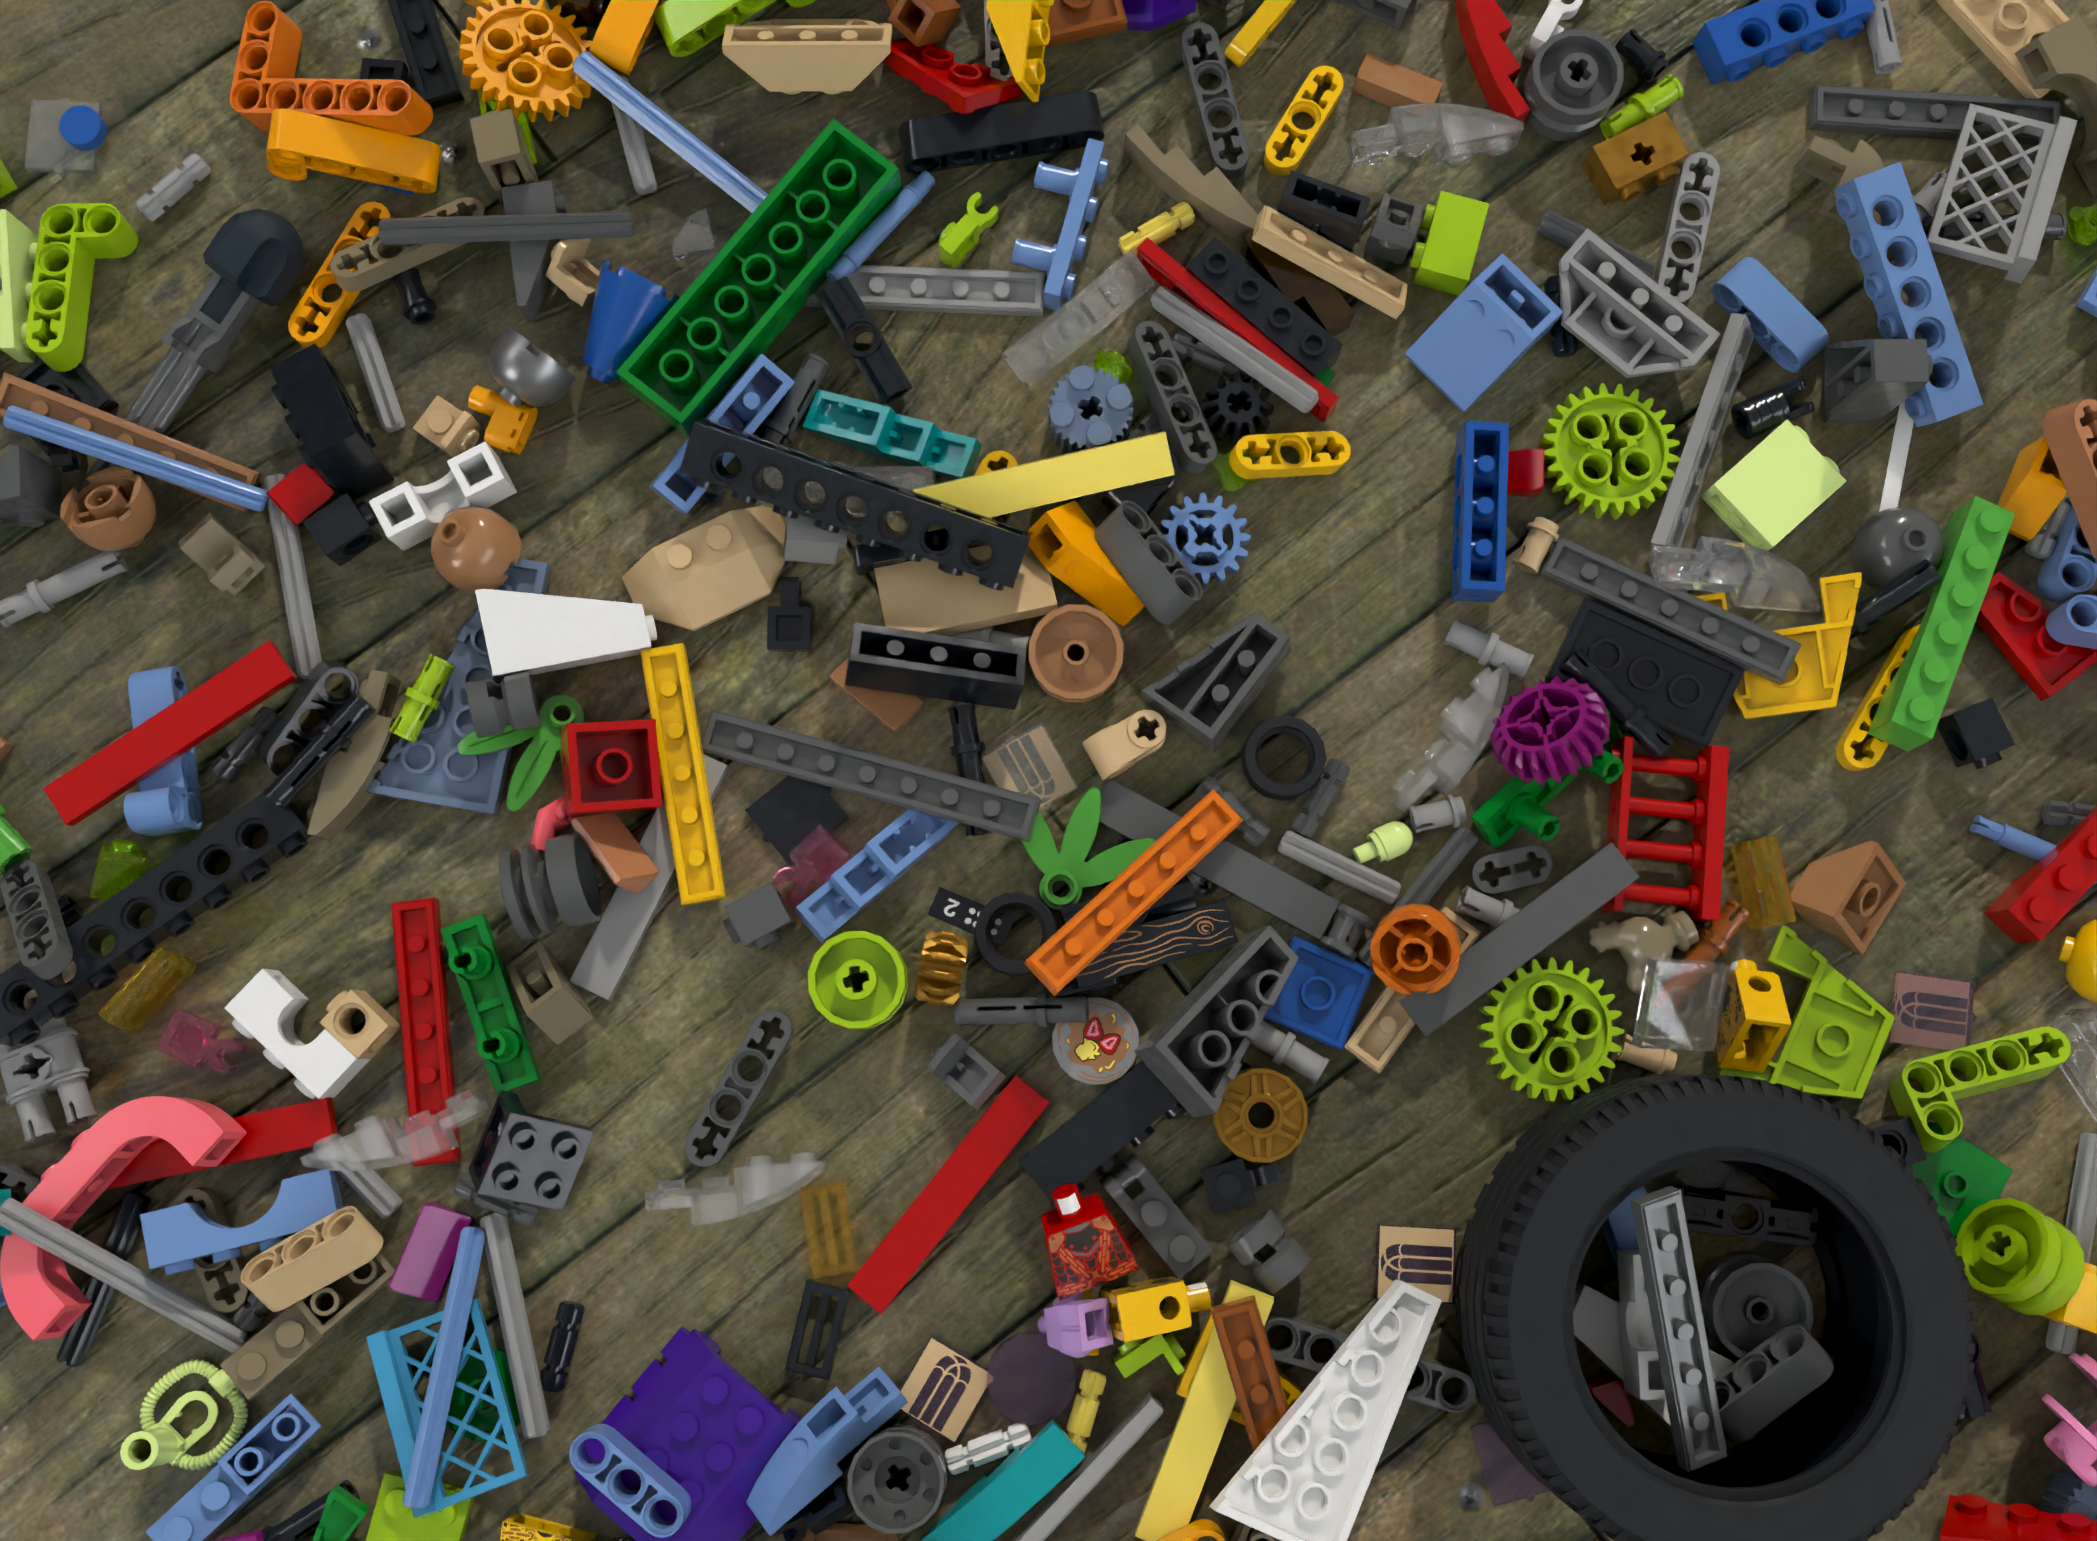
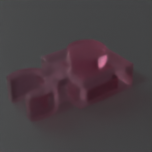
[773,824,853,903]
[156,1009,246,1073]

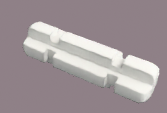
[944,1421,1032,1475]

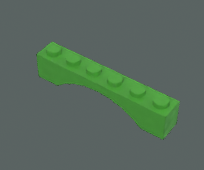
[1868,496,2015,752]

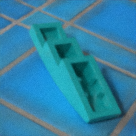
[803,389,982,480]
[919,1419,1085,1541]

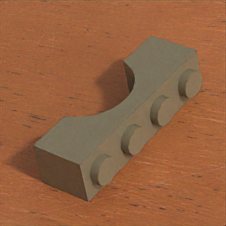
[2015,15,2097,197]

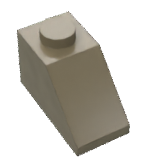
[469,109,539,206]
[506,940,593,1045]

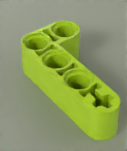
[653,0,816,57]
[25,203,139,372]
[1889,1026,2071,1153]

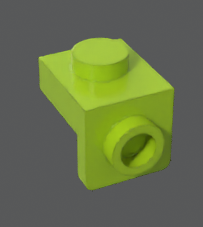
[1113,1332,1186,1378]

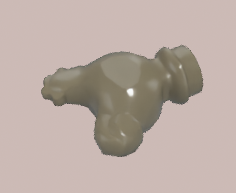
[1589,911,1699,996]

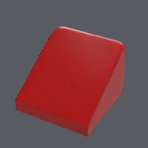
[1507,448,1544,497]
[266,462,335,527]
[1585,1373,1635,1427]

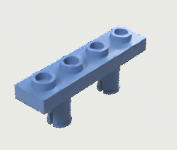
[1011,138,1110,312]

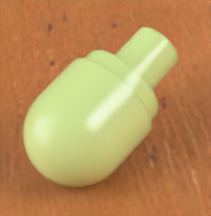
[1352,821,1413,864]

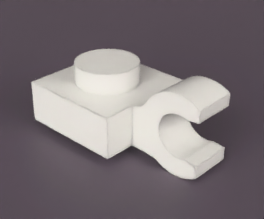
[1522,0,1583,61]

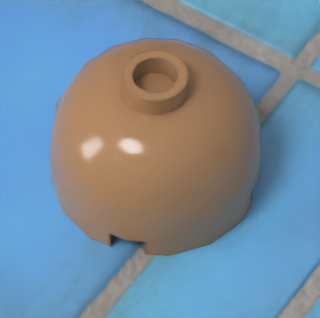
[60,466,156,551]
[430,506,521,595]

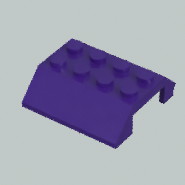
[574,1327,802,1541]

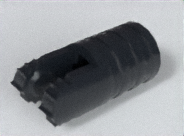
[1731,376,1815,440]

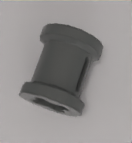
[1319,903,1374,961]

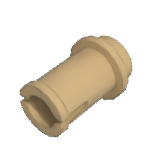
[1512,517,1559,574]
[1616,1033,1678,1075]

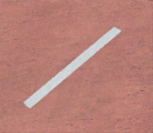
[1879,400,1914,512]

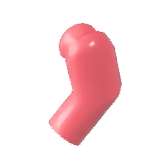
[530,797,579,853]

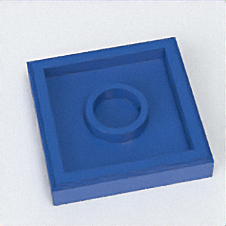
[1263,936,1374,1051]

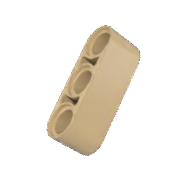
[240,1206,384,1312]

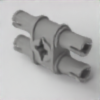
[0,997,98,1144]

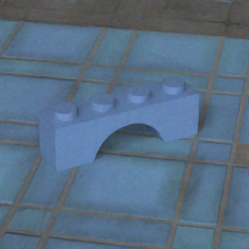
[140,1168,343,1275]

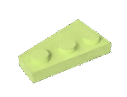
[0,209,38,362]

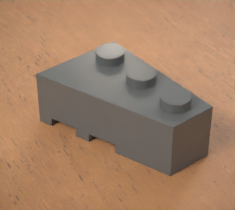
[1821,339,1933,423]
[0,445,62,530]
[1142,612,1291,753]

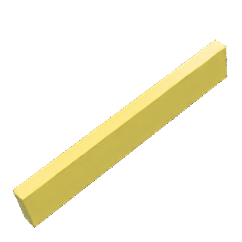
[913,431,1175,532]
[1135,1280,1274,1541]

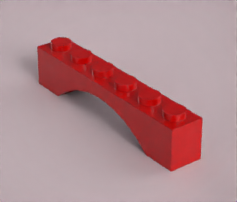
[1984,805,2097,944]

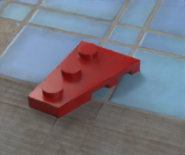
[882,37,1023,114]
[1976,572,2097,701]

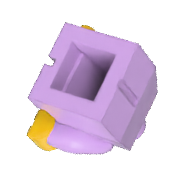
[1038,1288,1114,1358]

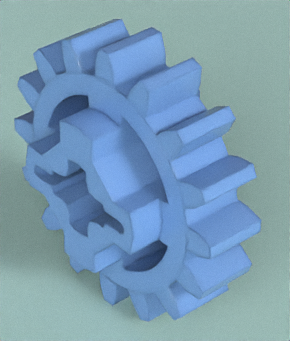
[1159,493,1251,588]

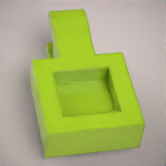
[939,192,999,269]

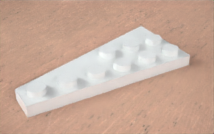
[1209,1279,1442,1541]

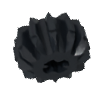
[1201,371,1274,445]

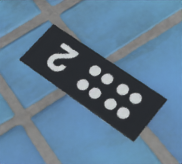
[928,887,1015,946]

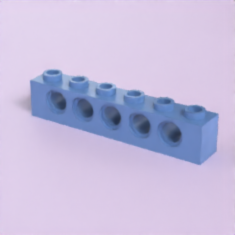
[1834,161,1984,427]

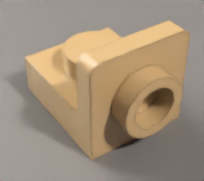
[412,395,483,457]

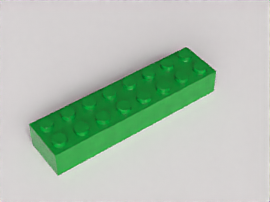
[616,119,902,438]

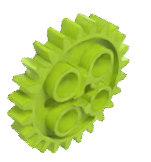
[1539,383,1680,520]
[1477,957,1624,1102]

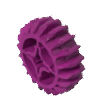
[1489,676,1611,786]

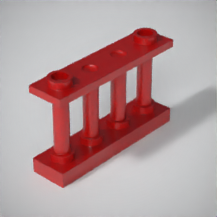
[1602,736,1729,923]

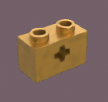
[1581,112,1689,206]

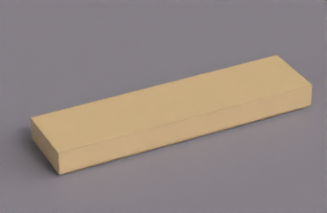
[1252,206,1408,319]
[1344,906,1481,1073]

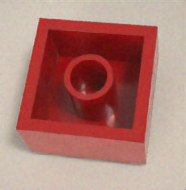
[560,719,662,816]

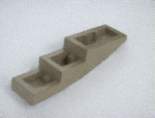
[1124,124,1258,242]

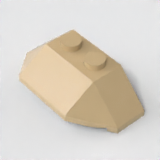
[722,19,893,95]
[621,504,786,631]

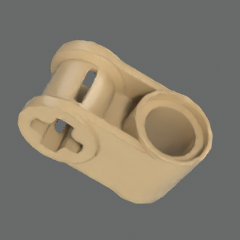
[1082,709,1166,781]

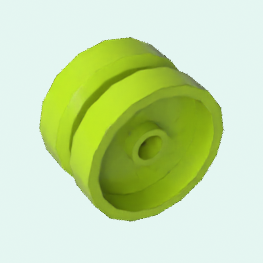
[808,931,909,1030]
[1955,1198,2084,1315]

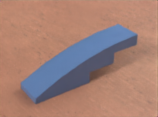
[794,809,959,944]

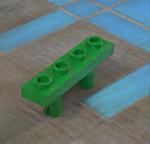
[1471,709,1624,850]
[440,914,542,1095]

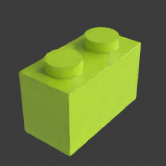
[1409,191,1489,296]

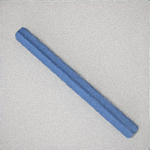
[573,51,768,213]
[3,405,268,512]
[402,1227,486,1509]

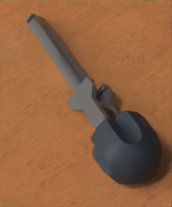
[80,209,304,488]

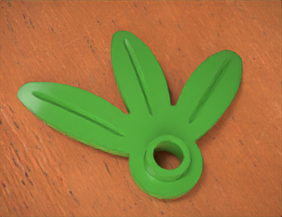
[458,695,595,816]
[1018,787,1156,911]

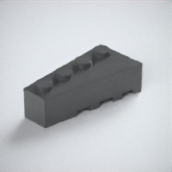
[1134,925,1299,1118]

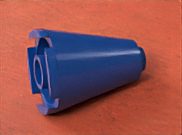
[582,260,680,385]

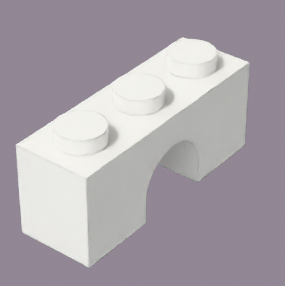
[369,441,517,551]
[225,968,371,1099]
[1617,1249,1666,1400]

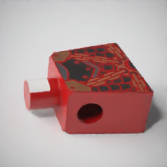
[1041,1183,1139,1301]

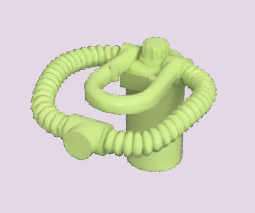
[120,1359,248,1470]

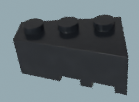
[270,343,394,500]

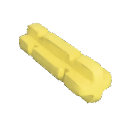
[1118,201,1195,260]
[1066,1369,1106,1454]

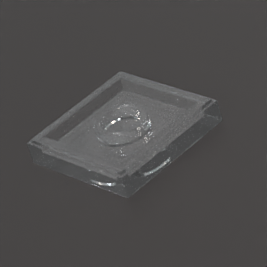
[1632,958,1730,1051]

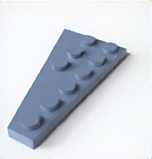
[366,558,552,816]

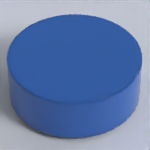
[59,105,107,151]

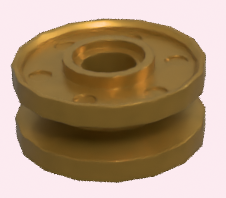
[1213,1068,1308,1163]

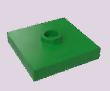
[1910,1122,2013,1239]

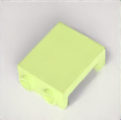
[1700,419,1846,558]

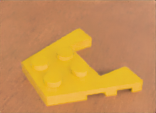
[1695,572,1862,720]

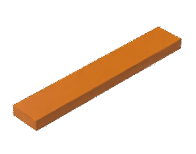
[1024,789,1243,996]

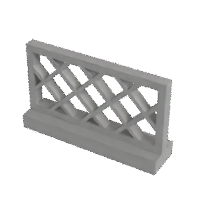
[1927,103,2078,283]

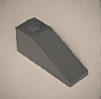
[501,180,570,322]

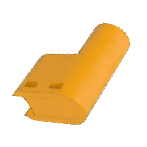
[468,385,538,455]

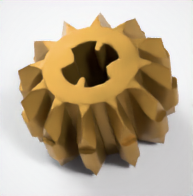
[914,931,968,1006]

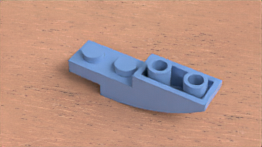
[746,1366,908,1536]
[146,1393,323,1541]

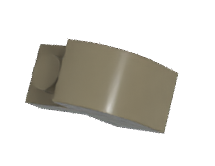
[1793,135,1884,226]
[178,512,265,596]

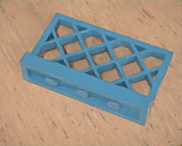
[366,1299,529,1518]

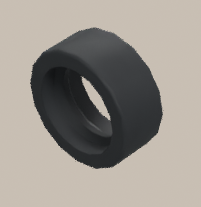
[1241,715,1326,801]
[975,892,1057,976]

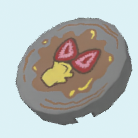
[1052,997,1139,1085]

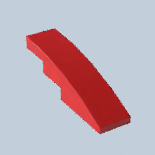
[1454,0,1531,136]

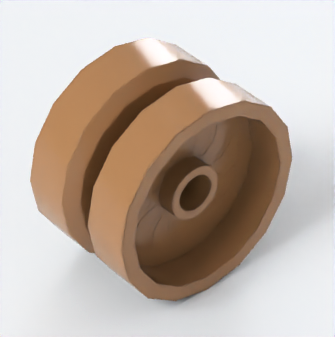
[1029,604,1124,704]

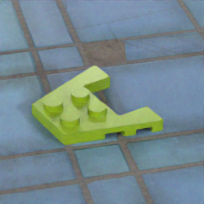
[1717,925,1895,1099]

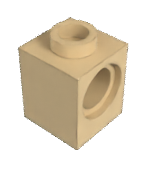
[319,989,401,1059]

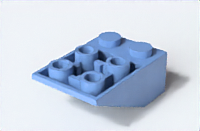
[1404,253,1563,413]

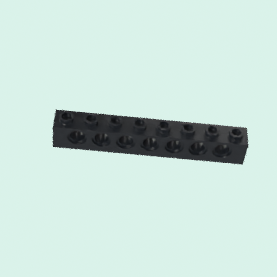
[679,418,1032,591]
[0,792,313,1046]

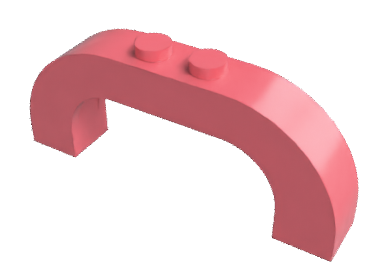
[0,1096,247,1341]

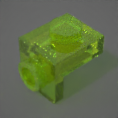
[90,839,148,900]

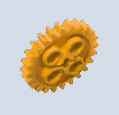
[459,0,592,123]

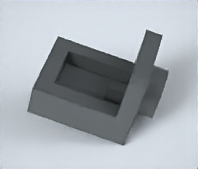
[927,1034,1006,1111]

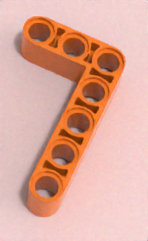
[230,0,433,135]

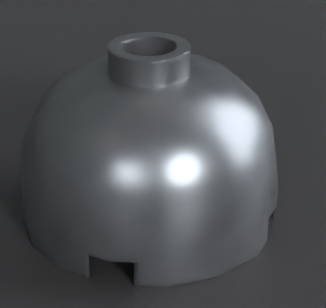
[489,326,577,408]

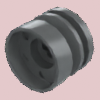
[499,832,601,940]
[848,1425,948,1534]

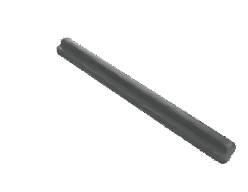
[379,211,634,245]

